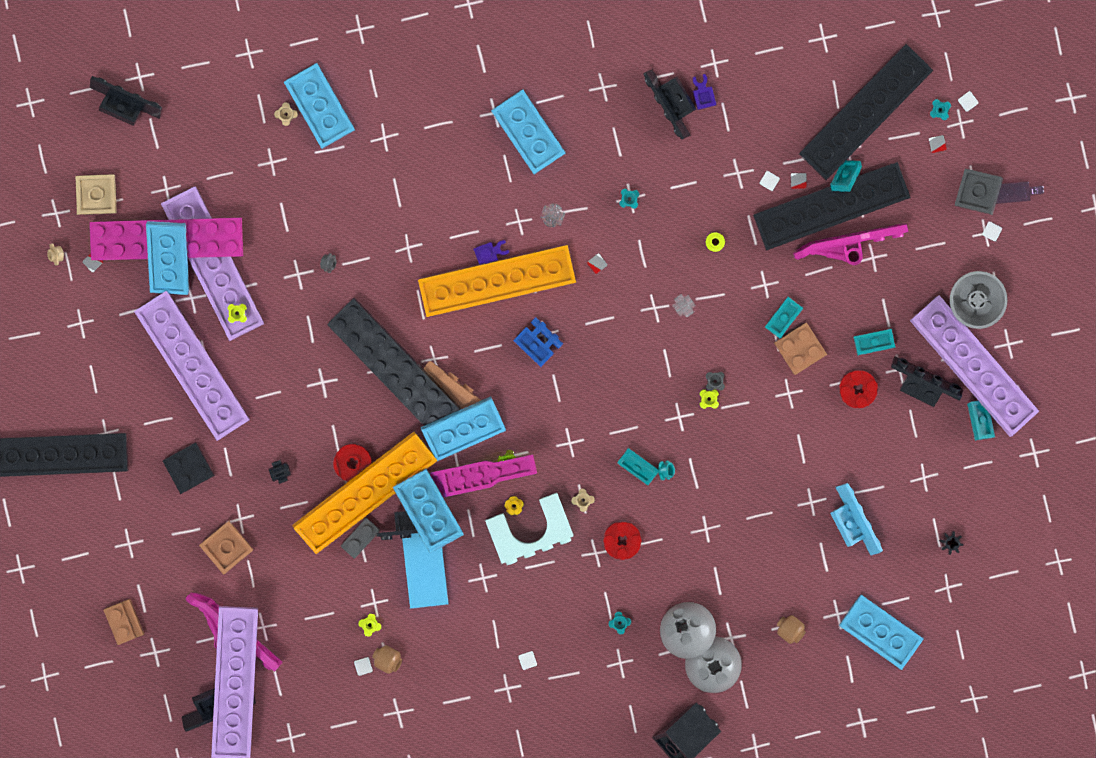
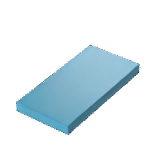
[284,63,355,149]
[491,90,566,174]
[146,221,189,295]
[421,396,506,461]
[393,469,464,553]
[402,533,449,608]
[839,594,923,670]

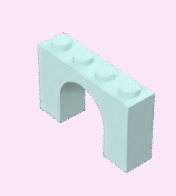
[485,492,574,565]

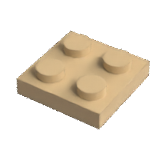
[76,175,117,215]

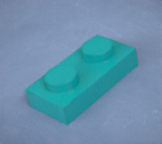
[830,160,862,192]
[765,297,803,339]
[853,329,896,355]
[967,401,995,441]
[617,448,659,485]

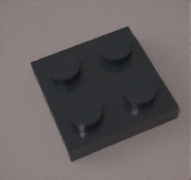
[162,442,215,494]

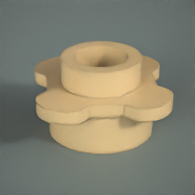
[274,103,298,126]
[47,243,64,266]
[572,489,595,512]

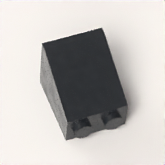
[652,702,722,758]

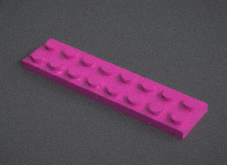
[90,218,243,260]

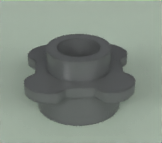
[320,253,337,273]
[706,372,725,391]

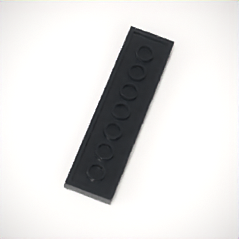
[799,44,934,181]
[753,162,911,251]
[327,298,461,426]
[0,433,129,477]

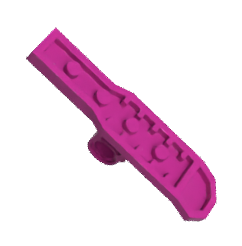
[793,223,908,265]
[430,454,537,497]
[185,592,283,672]

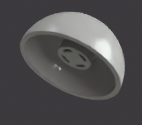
[950,271,1007,329]
[660,602,716,659]
[685,636,742,693]

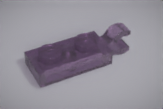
[996,182,1044,204]

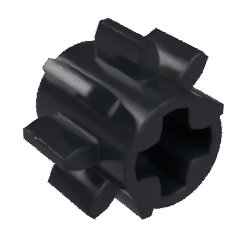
[268,460,292,484]
[939,531,964,555]

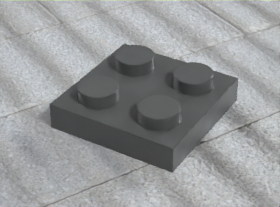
[955,168,1003,215]

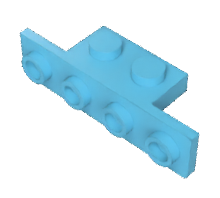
[830,483,883,555]

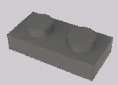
[341,518,381,559]

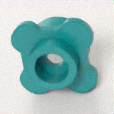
[930,99,951,120]
[619,189,640,209]
[658,461,675,480]
[608,611,631,634]

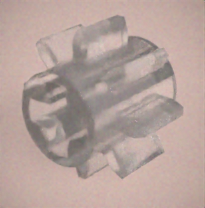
[540,204,565,227]
[672,294,696,318]

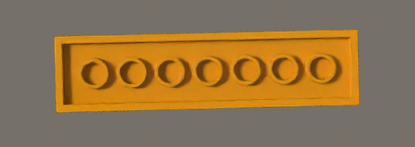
[418,245,576,317]
[292,432,437,554]

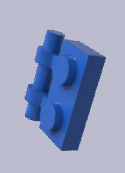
[513,317,563,367]

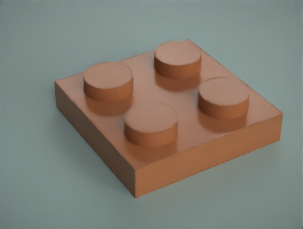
[774,322,827,375]
[199,520,254,575]

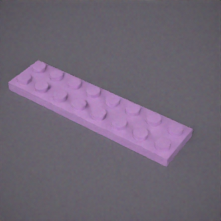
[161,187,264,341]
[134,291,250,441]
[910,295,1039,437]
[211,606,258,758]

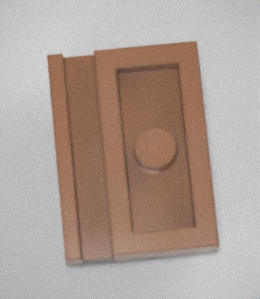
[104,599,144,645]

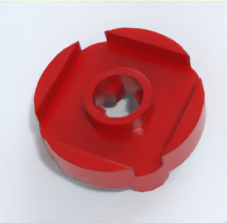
[839,371,878,408]
[333,444,372,482]
[603,521,642,560]

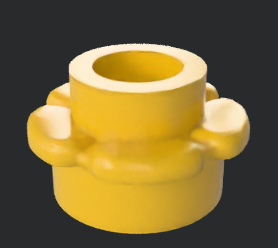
[505,496,523,515]

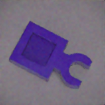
[692,74,716,110]
[474,240,509,265]

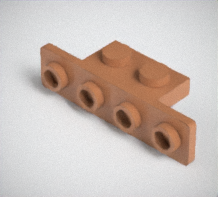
[423,361,481,409]

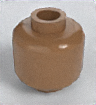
[777,615,806,644]
[372,645,402,674]

